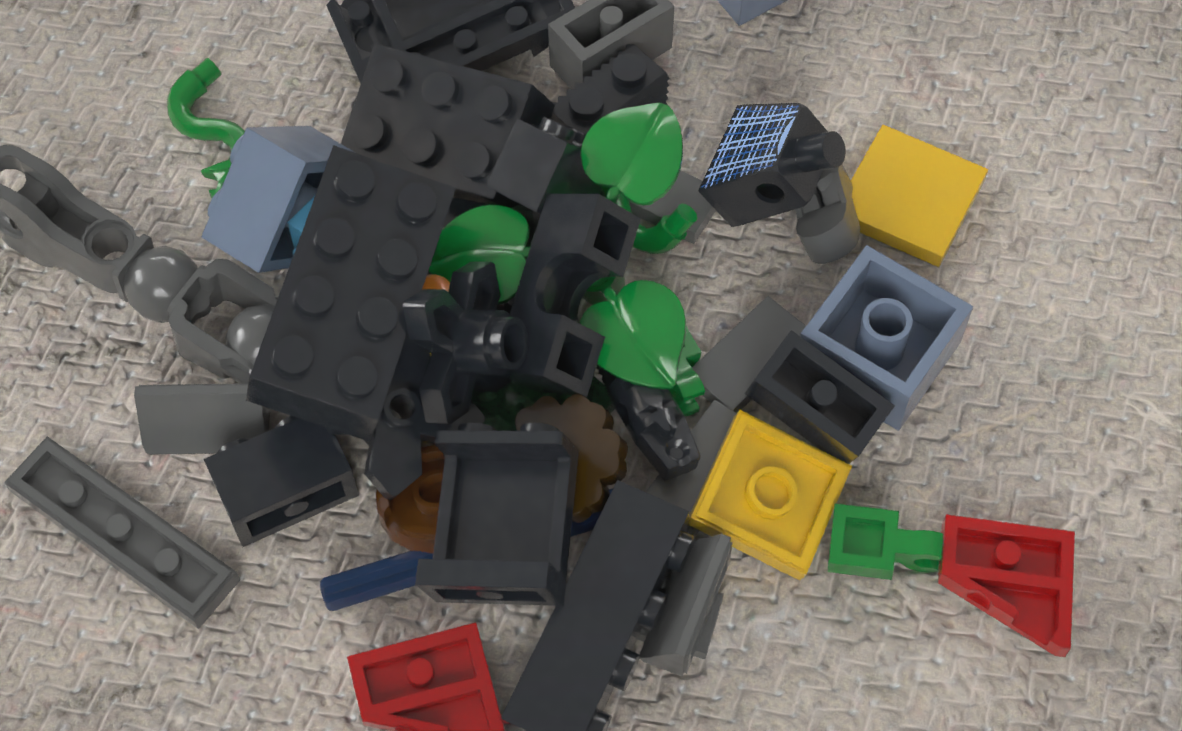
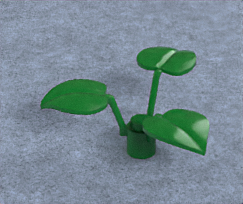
[428,103,686,389]

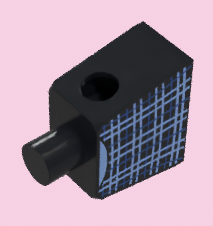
[698,103,846,227]

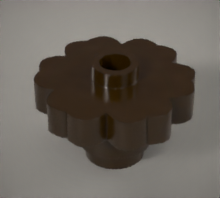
[515,394,628,523]

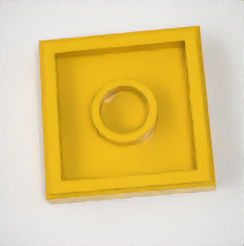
[851,124,989,267]
[689,410,852,581]

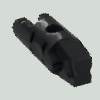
[596,364,701,481]

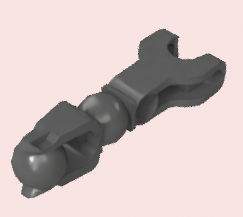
[0,145,278,384]

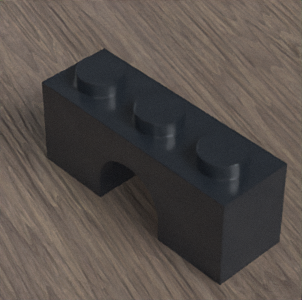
[503,194,641,397]

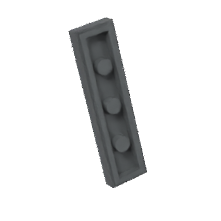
[4,436,240,629]

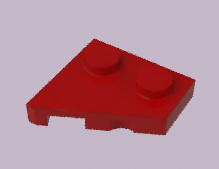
[938,514,1075,657]
[347,622,505,731]

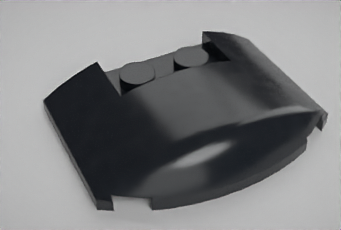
[326,0,575,84]

